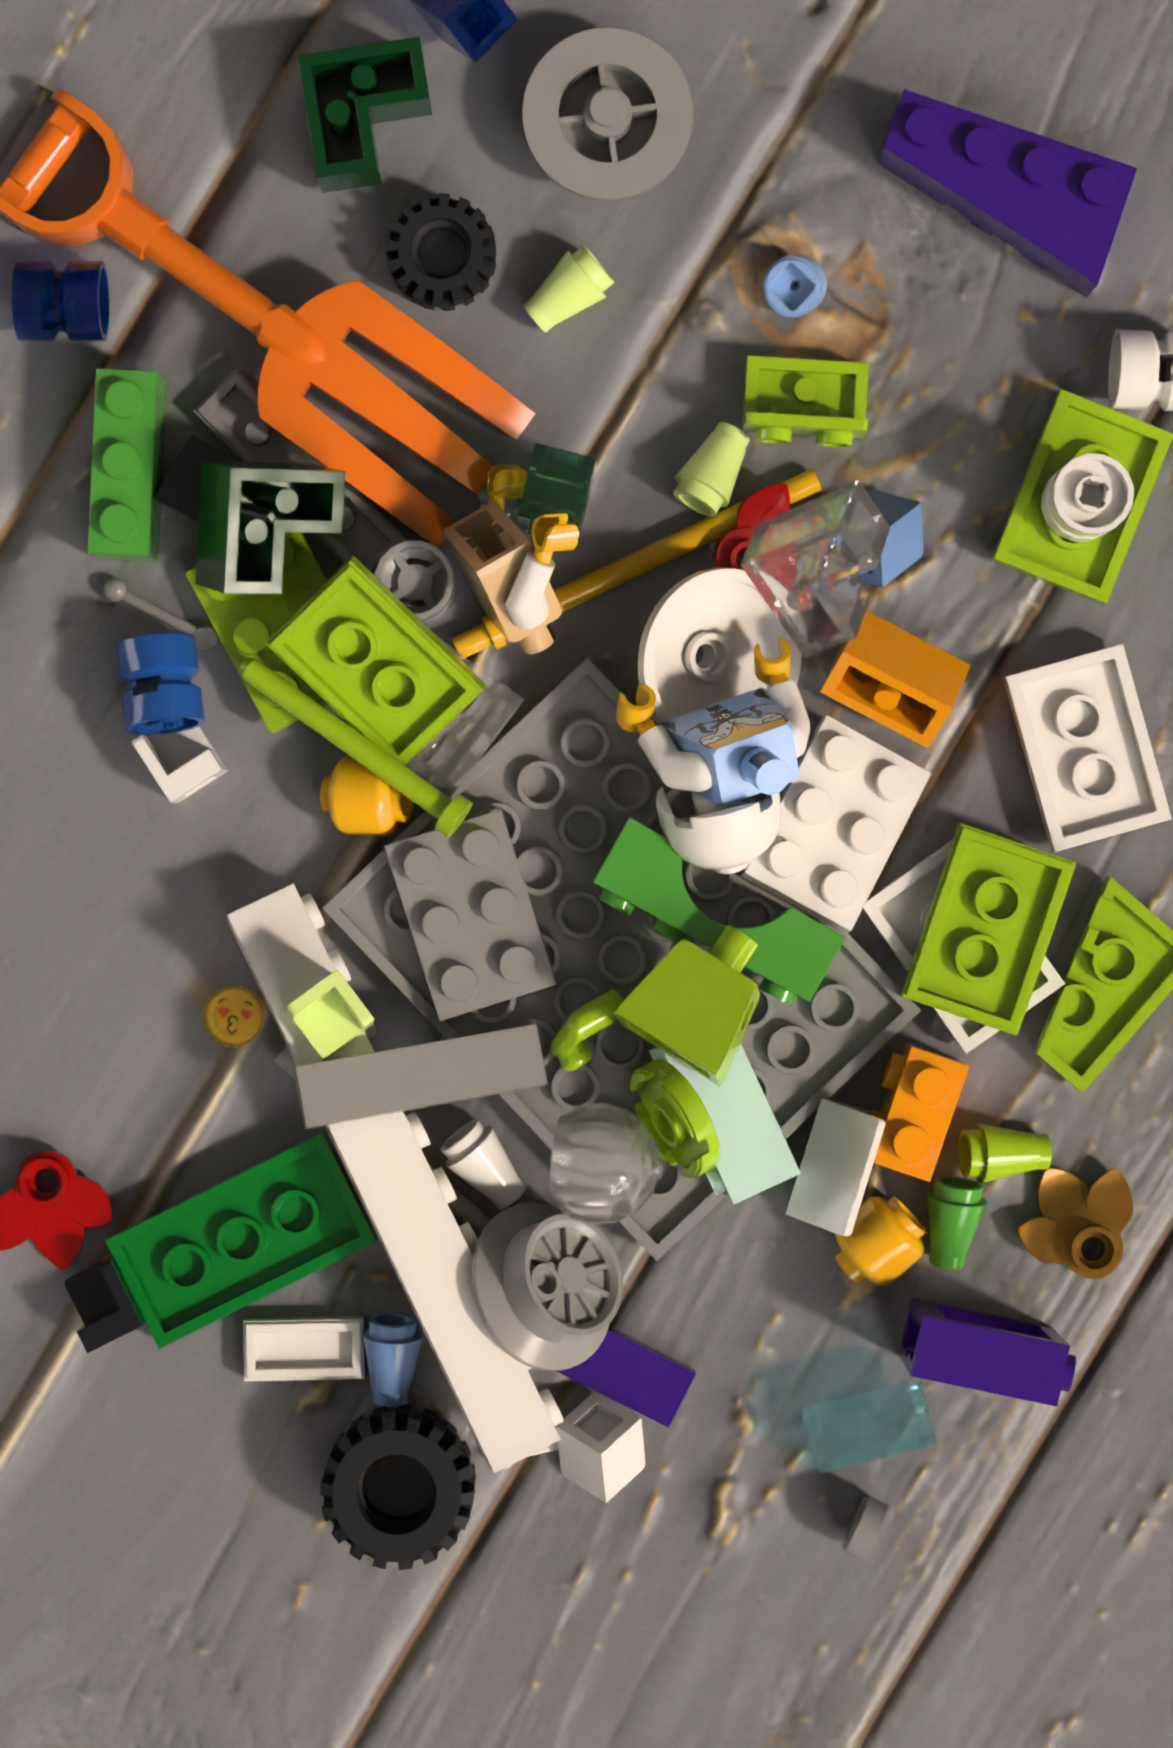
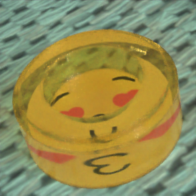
[203,986,265,1047]

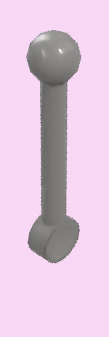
[103,578,219,651]

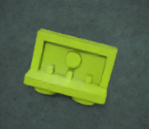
[742,356,869,448]

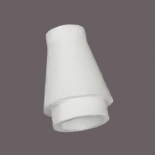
[440,1119,526,1210]

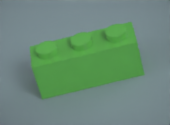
[88,368,167,563]

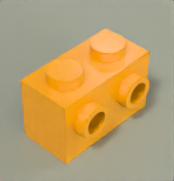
[820,609,971,748]
[870,1042,970,1182]

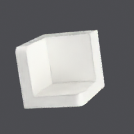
[131,726,228,803]
[556,1391,645,1503]

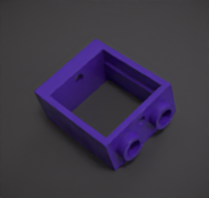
[899,1298,1076,1406]

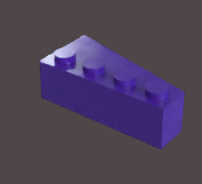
[878,89,1137,297]

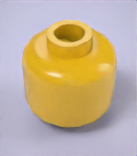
[320,756,414,836]
[835,1196,926,1286]

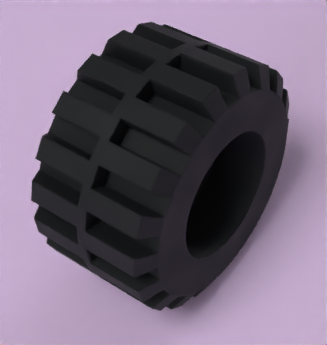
[320,1404,476,1570]

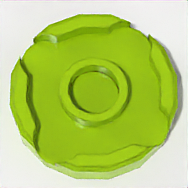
[630,1059,720,1178]

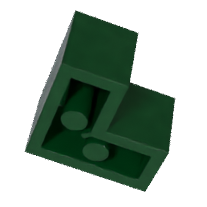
[297,36,433,193]
[195,460,346,594]

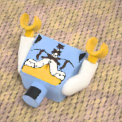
[616,637,810,805]

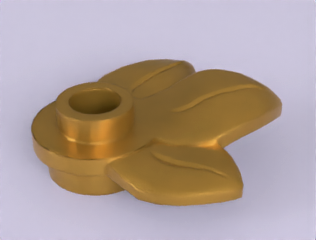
[1017,1168,1133,1279]

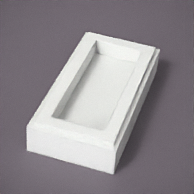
[243,1316,366,1381]

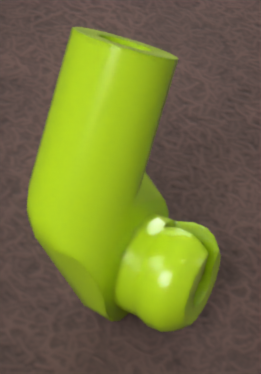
[551,989,624,1072]

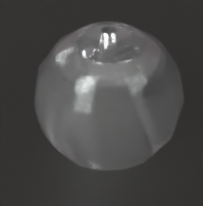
[550,1103,660,1225]

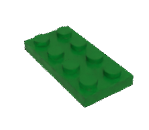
[105,1131,378,1349]

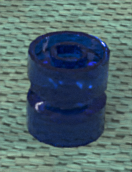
[12,261,110,341]

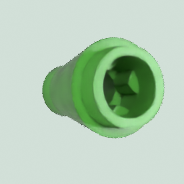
[927,1176,987,1270]

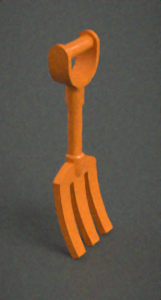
[0,88,535,548]

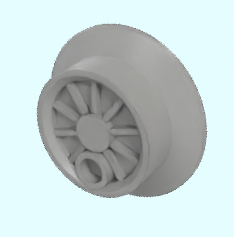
[522,27,694,200]
[471,1202,623,1371]

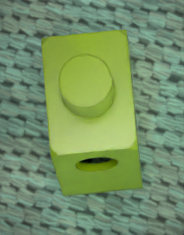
[615,925,760,1087]

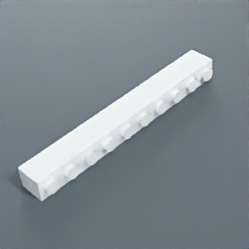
[227,883,564,1473]

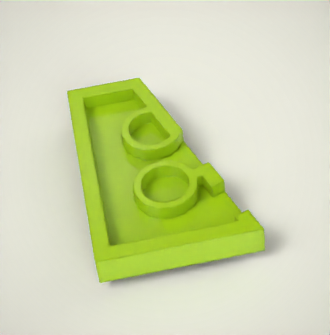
[1034,876,1173,1093]

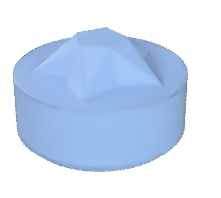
[763,254,827,317]

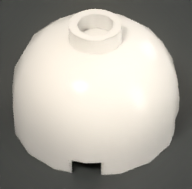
[656,786,781,874]

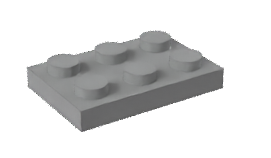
[384,809,557,1021]

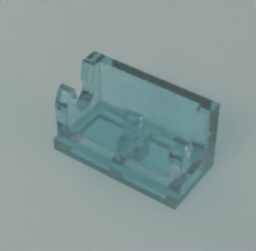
[802,1379,938,1474]

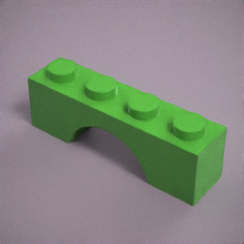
[593,817,846,1006]

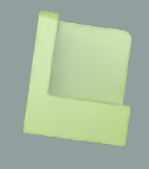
[286,969,375,1061]

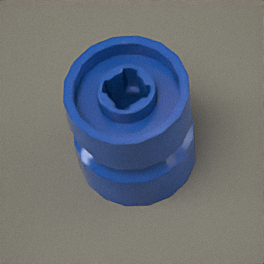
[116,633,205,735]

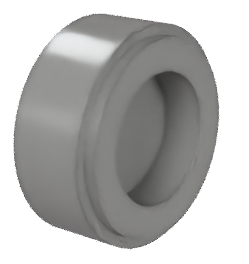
[842,1496,888,1561]

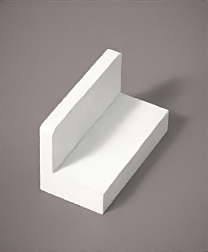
[786,1098,885,1236]

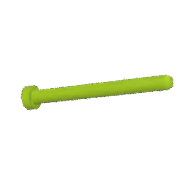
[238,658,473,838]

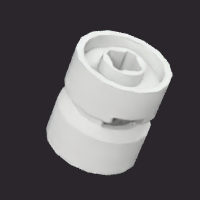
[1108,329,1173,411]
[1041,453,1134,542]

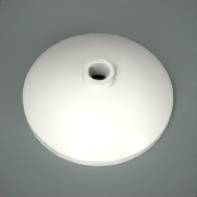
[638,567,802,724]

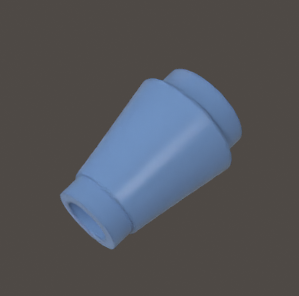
[363,1312,423,1407]

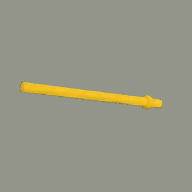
[451,468,822,660]

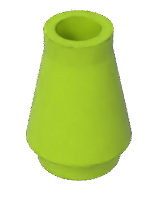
[958,1123,1052,1184]

